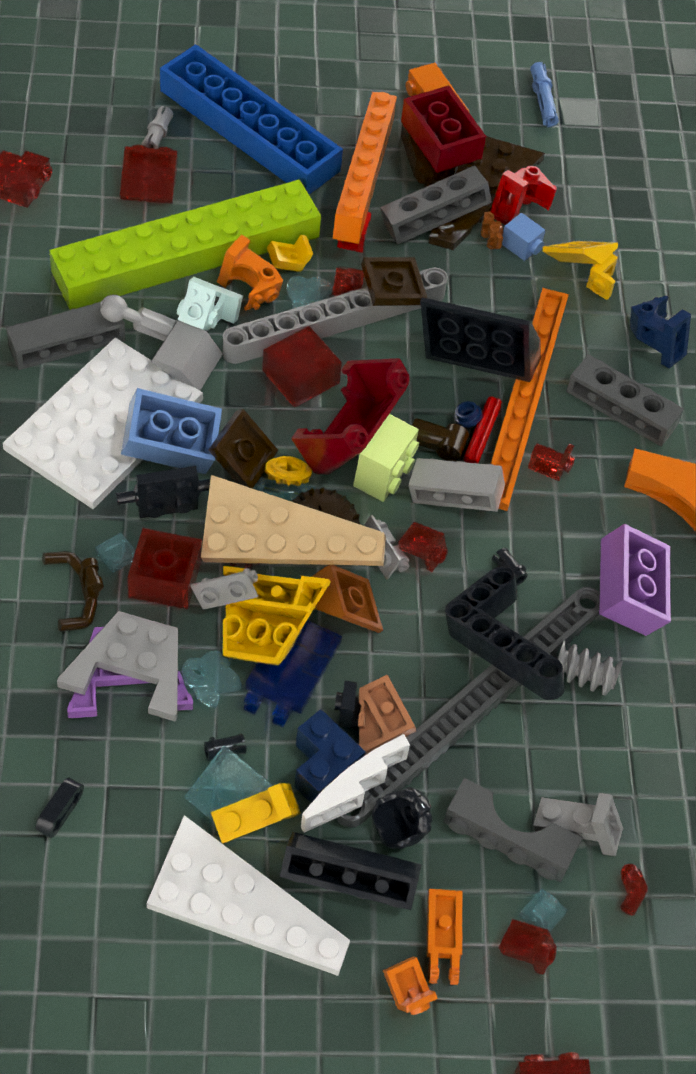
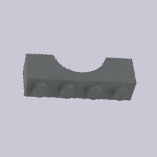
[443,778,583,882]

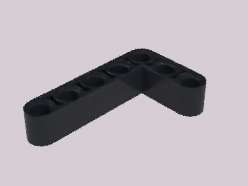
[445,566,565,700]

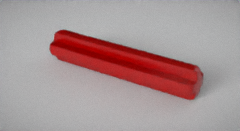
[464,396,502,464]

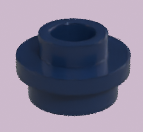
[454,401,483,427]

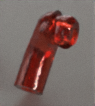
[620,863,648,916]

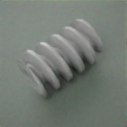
[558,640,623,696]

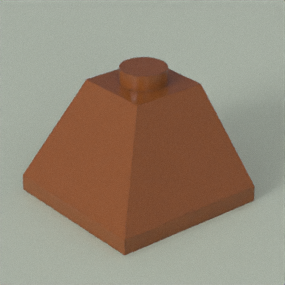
[311,565,383,633]

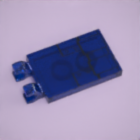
[243,621,342,728]

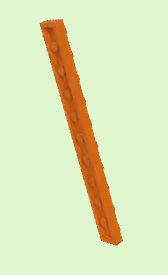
[491,288,569,511]

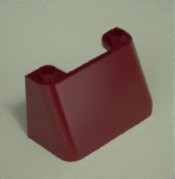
[291,358,410,475]

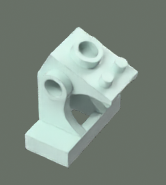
[177,277,243,331]

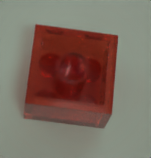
[262,326,342,408]
[127,528,202,609]

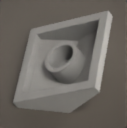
[151,320,223,391]

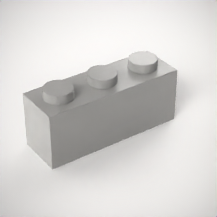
[408,458,505,512]

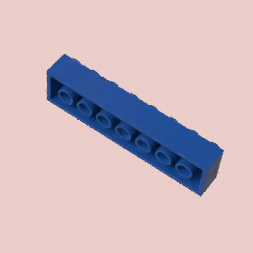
[160,44,343,194]

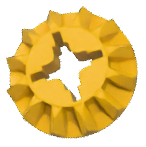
[265,456,312,486]

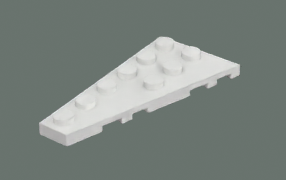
[147,815,350,976]

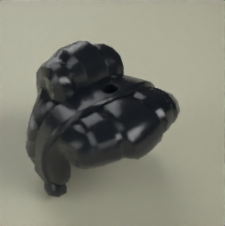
[372,787,432,849]

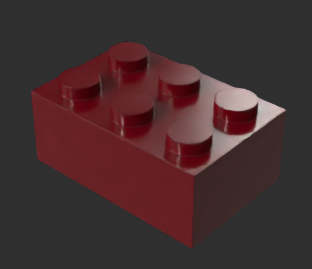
[401,85,486,173]

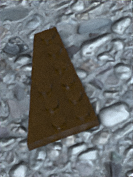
[428,136,545,250]

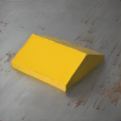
[542,241,618,264]

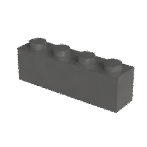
[6,302,126,370]

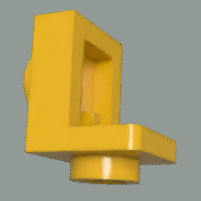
[267,235,313,272]
[586,254,618,300]

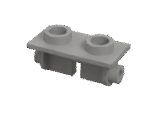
[364,515,409,580]
[190,568,259,610]

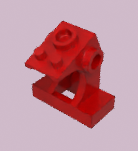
[490,166,557,225]

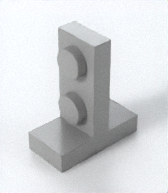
[533,793,623,856]

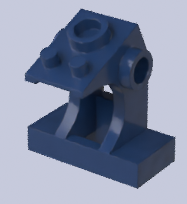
[630,295,691,368]

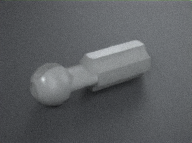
[100,295,177,341]

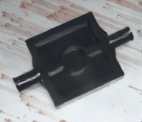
[116,466,211,518]

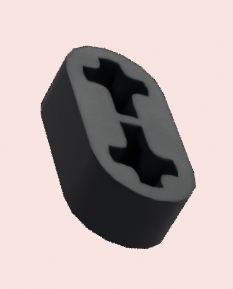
[36,777,84,838]

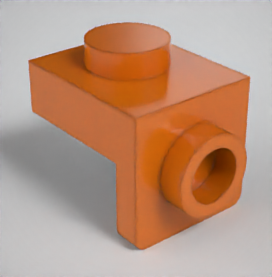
[383,957,438,1015]

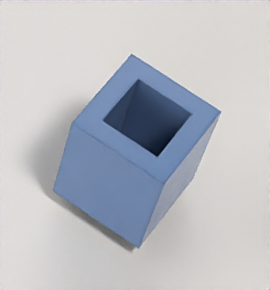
[502,213,545,261]

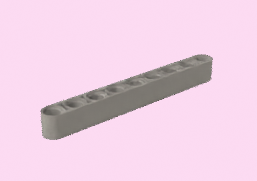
[222,267,448,364]

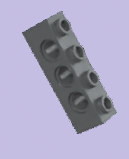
[380,166,492,245]
[566,354,684,447]

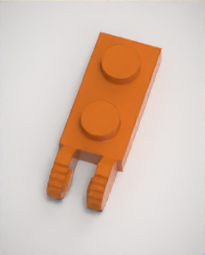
[427,889,463,985]

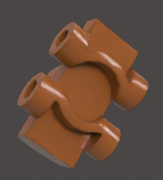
[480,211,503,249]

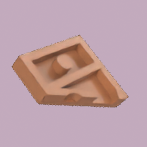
[358,675,416,755]

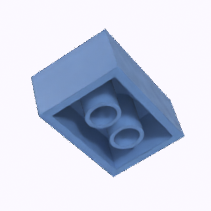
[121,388,222,474]

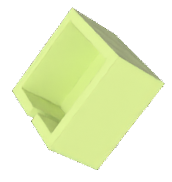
[353,414,419,502]

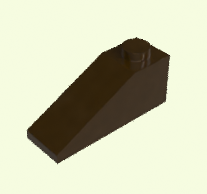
[401,124,455,187]

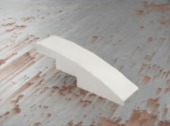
[301,734,410,833]

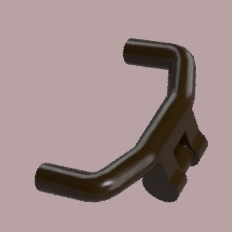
[42,551,104,631]

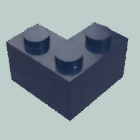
[294,709,366,803]

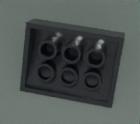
[420,297,541,382]

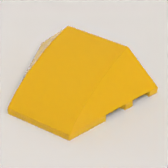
[223,566,331,665]

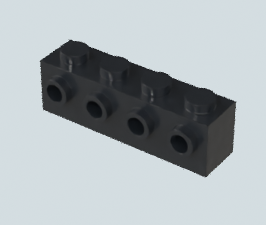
[280,832,422,910]

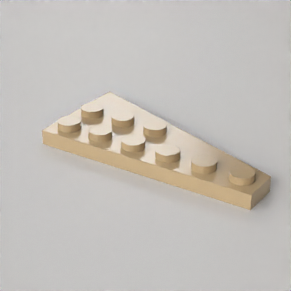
[201,475,386,566]

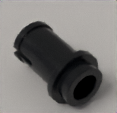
[492,548,528,586]
[204,733,247,763]

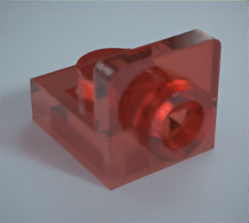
[332,266,364,296]
[528,443,576,481]
[398,522,448,572]
[498,919,557,975]

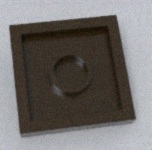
[361,257,428,306]
[208,409,279,489]

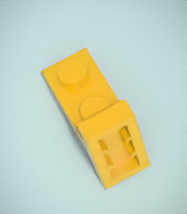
[211,783,301,844]

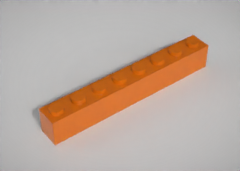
[333,91,397,244]

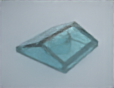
[184,745,274,822]

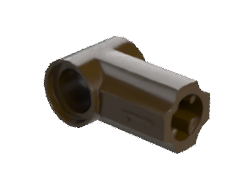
[412,418,469,462]

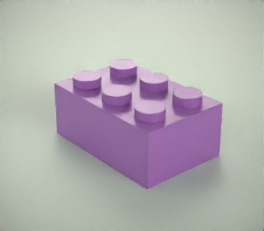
[599,524,671,636]

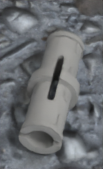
[142,106,174,153]

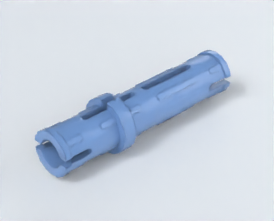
[530,62,559,127]

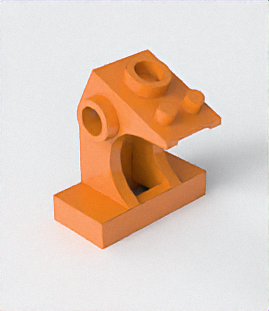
[217,234,283,311]

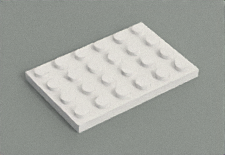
[3,338,203,509]

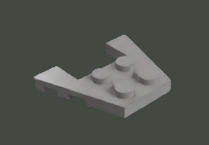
[57,611,178,722]

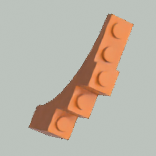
[624,448,696,531]

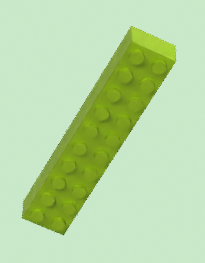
[49,179,321,310]

